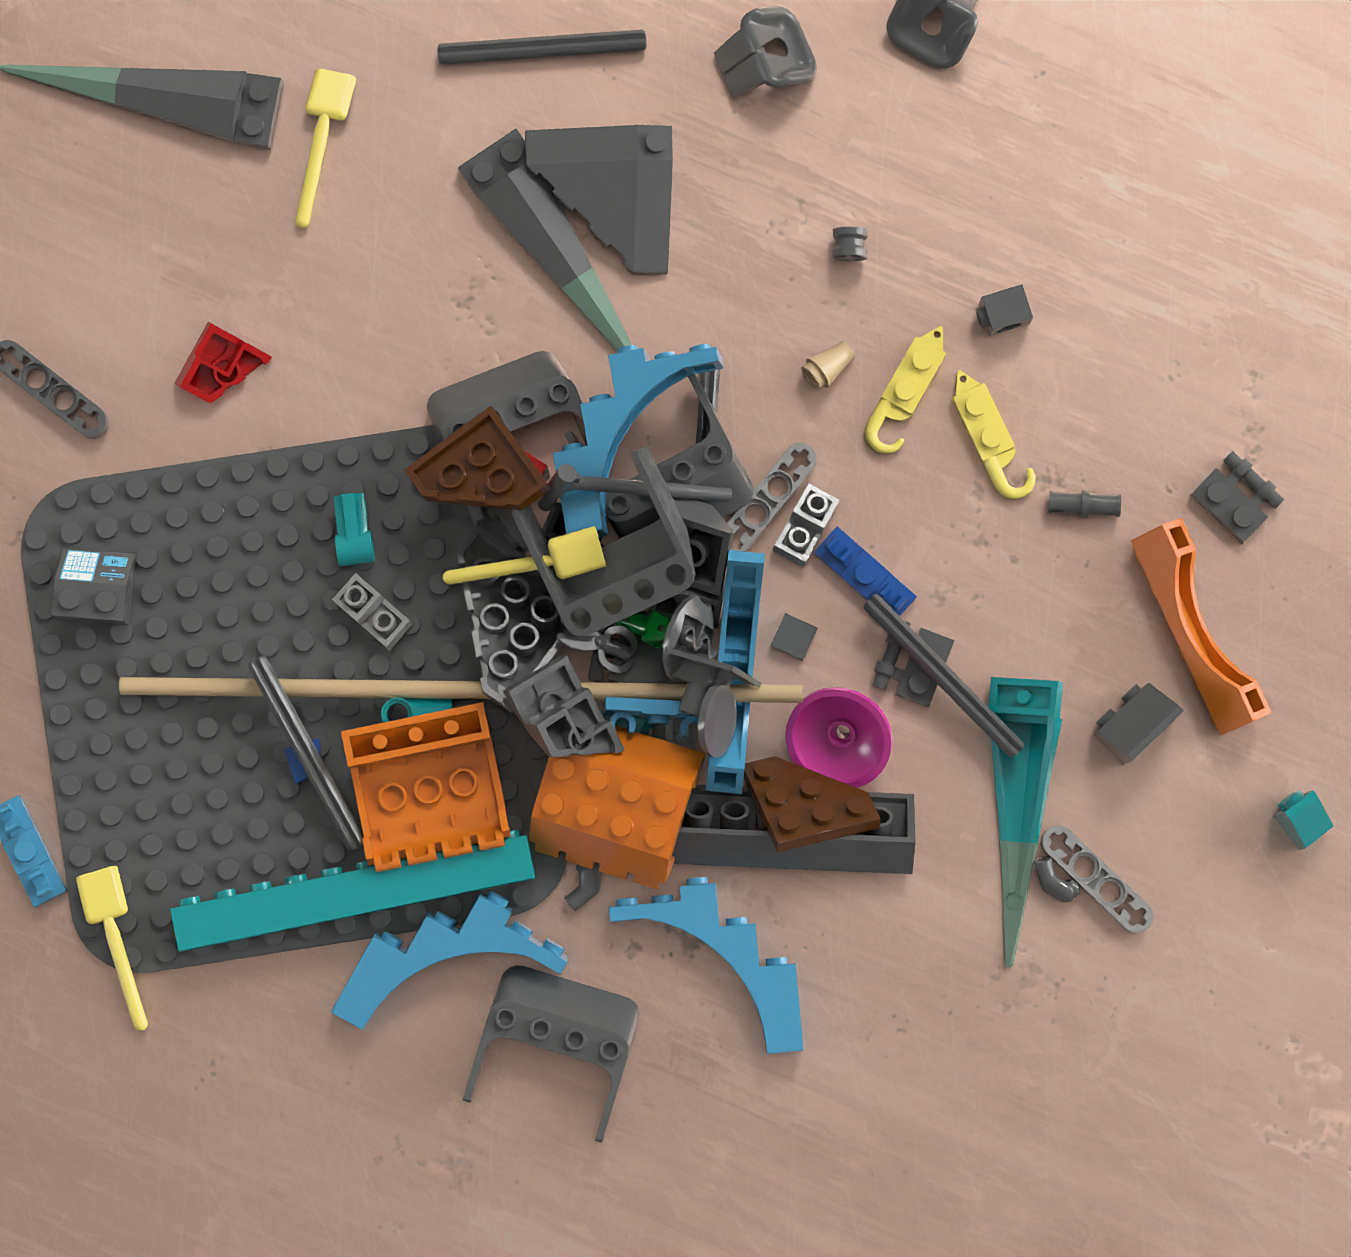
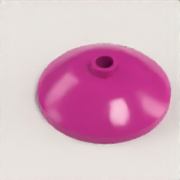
[785,687,893,788]

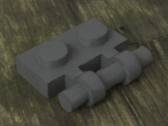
[1190,451,1285,544]
[872,621,955,708]

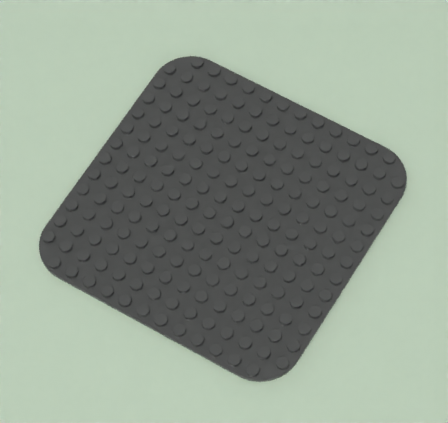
[21,425,567,973]

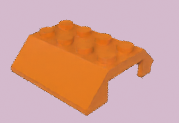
[341,702,511,872]
[529,725,706,890]

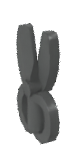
[556,617,638,674]

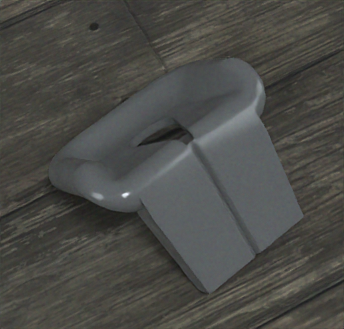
[886,0,978,69]
[714,6,817,97]

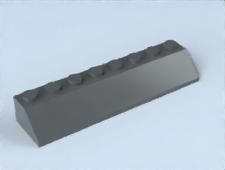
[672,784,916,874]

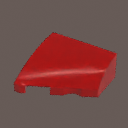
[174,321,272,403]

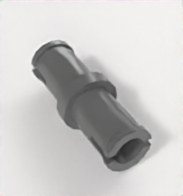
[1049,490,1121,518]

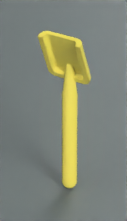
[295,69,357,228]
[443,526,606,585]
[76,866,148,1031]

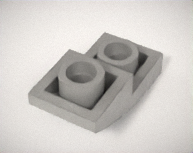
[772,483,840,567]
[332,573,413,651]

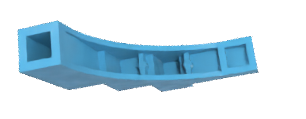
[553,344,724,538]
[706,550,765,794]
[609,877,804,1054]
[331,891,568,1030]

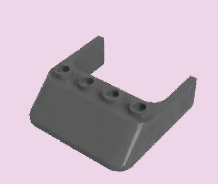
[427,351,588,527]
[565,374,754,538]
[511,446,695,636]
[462,965,640,1143]

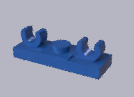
[813,526,917,616]

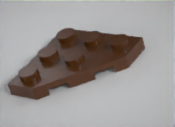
[404,406,552,510]
[744,756,881,853]

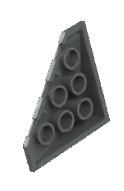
[525,125,673,274]
[457,525,572,713]

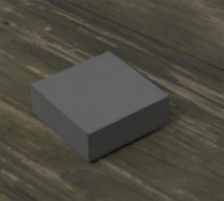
[770,613,818,661]

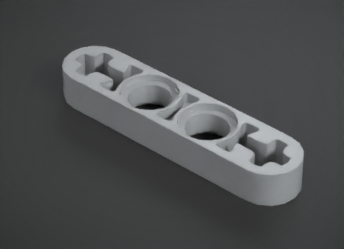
[727,443,816,552]
[1041,826,1153,933]

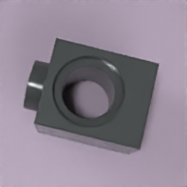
[976,284,1033,336]

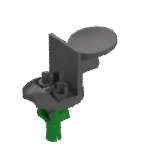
[616,594,761,758]

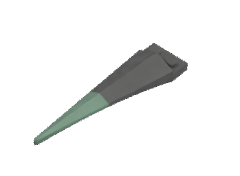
[0,64,284,149]
[458,128,632,350]

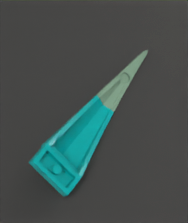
[988,677,1063,968]

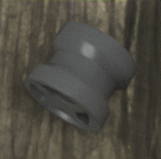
[832,227,868,262]

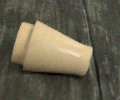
[801,341,855,390]

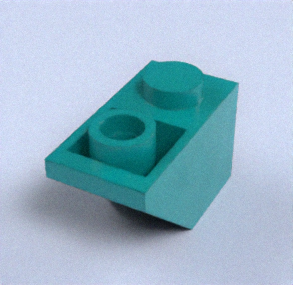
[1273,790,1334,850]

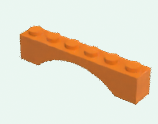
[1131,518,1272,736]

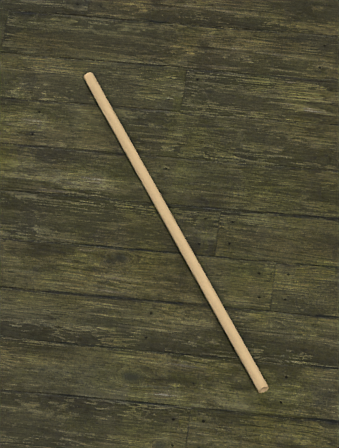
[119,677,803,703]

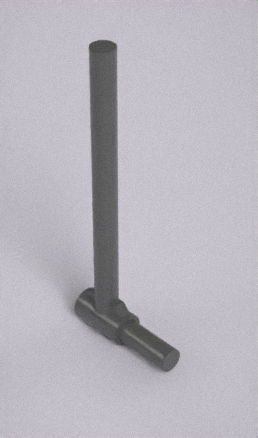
[538,464,732,512]

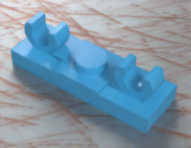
[603,697,699,737]
[0,795,68,908]

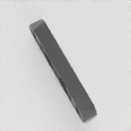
[0,340,109,439]

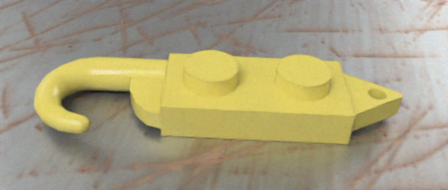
[865,326,947,454]
[952,370,1035,499]

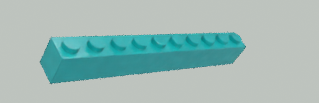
[170,830,536,952]

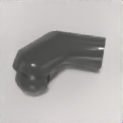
[1034,856,1080,903]
[564,862,602,911]

